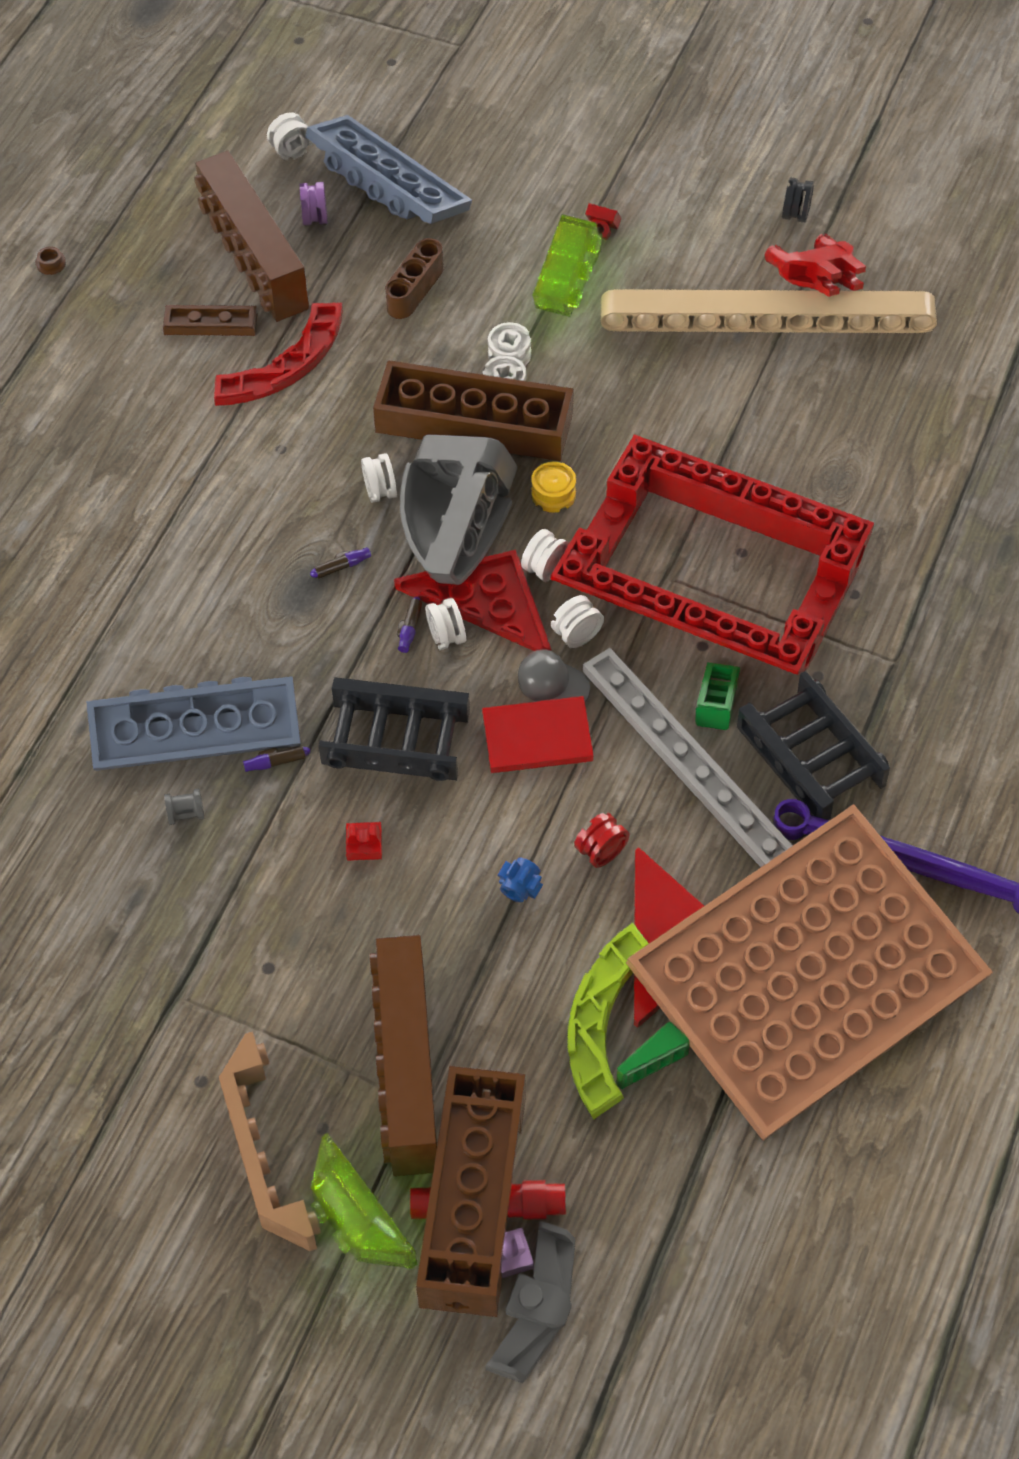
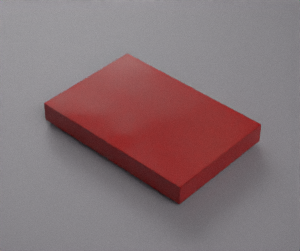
[482,696,594,773]

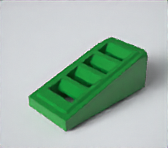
[695,662,741,730]
[616,1022,690,1089]

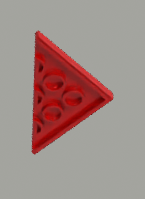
[394,549,552,651]
[634,847,704,1028]

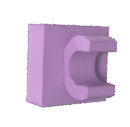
[501,1228,534,1278]

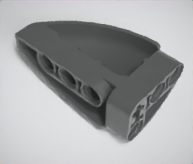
[400,435,518,585]

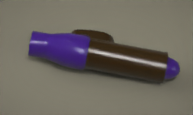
[310,547,372,579]
[397,597,423,653]
[243,745,310,772]

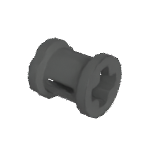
[164,788,205,825]

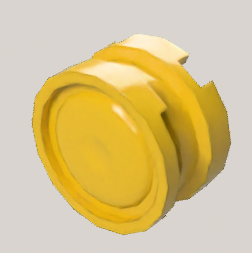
[531,461,576,513]

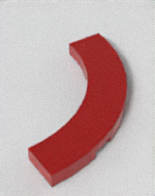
[214,303,343,406]

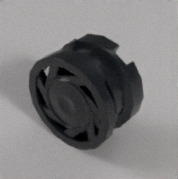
[782,177,814,223]

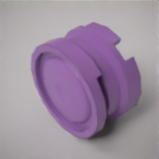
[300,182,327,225]

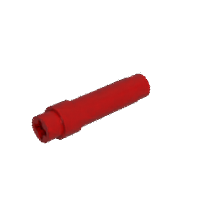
[410,1180,566,1220]

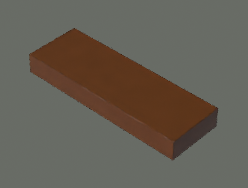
[163,305,258,336]

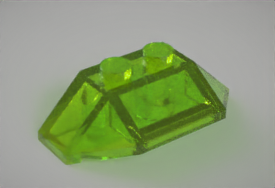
[310,1133,418,1269]

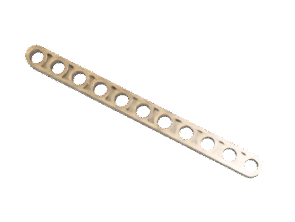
[601,289,937,333]

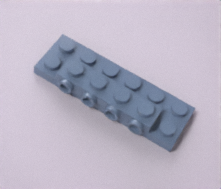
[305,115,472,224]
[86,676,301,771]

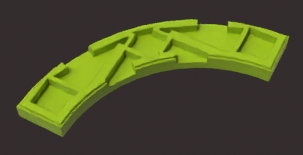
[567,923,649,1120]

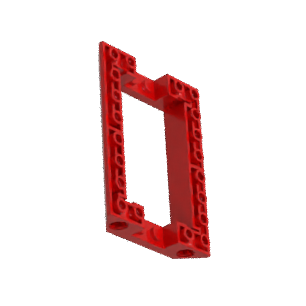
[551,434,874,675]

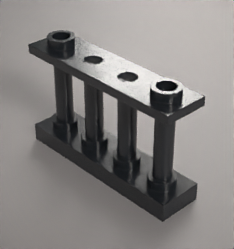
[737,670,890,820]
[319,677,470,781]

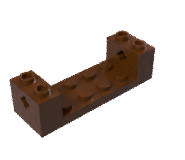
[416,1066,526,1317]

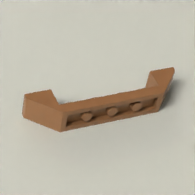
[219,1031,321,1251]

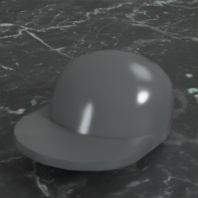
[518,649,590,702]

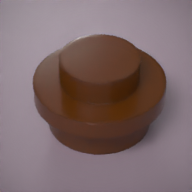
[35,246,66,275]

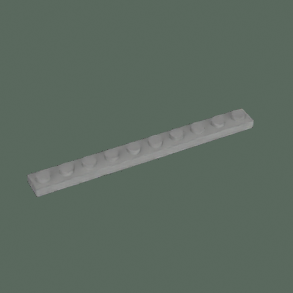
[583,648,793,867]

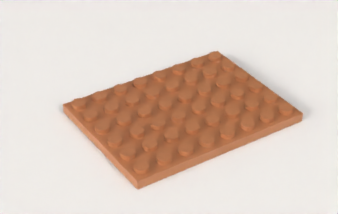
[626,804,993,1141]

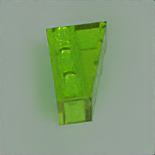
[532,214,602,317]

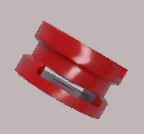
[574,812,630,868]

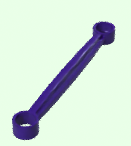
[773,799,1019,914]

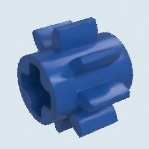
[497,858,543,902]

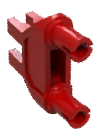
[764,234,866,297]

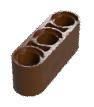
[385,238,444,319]

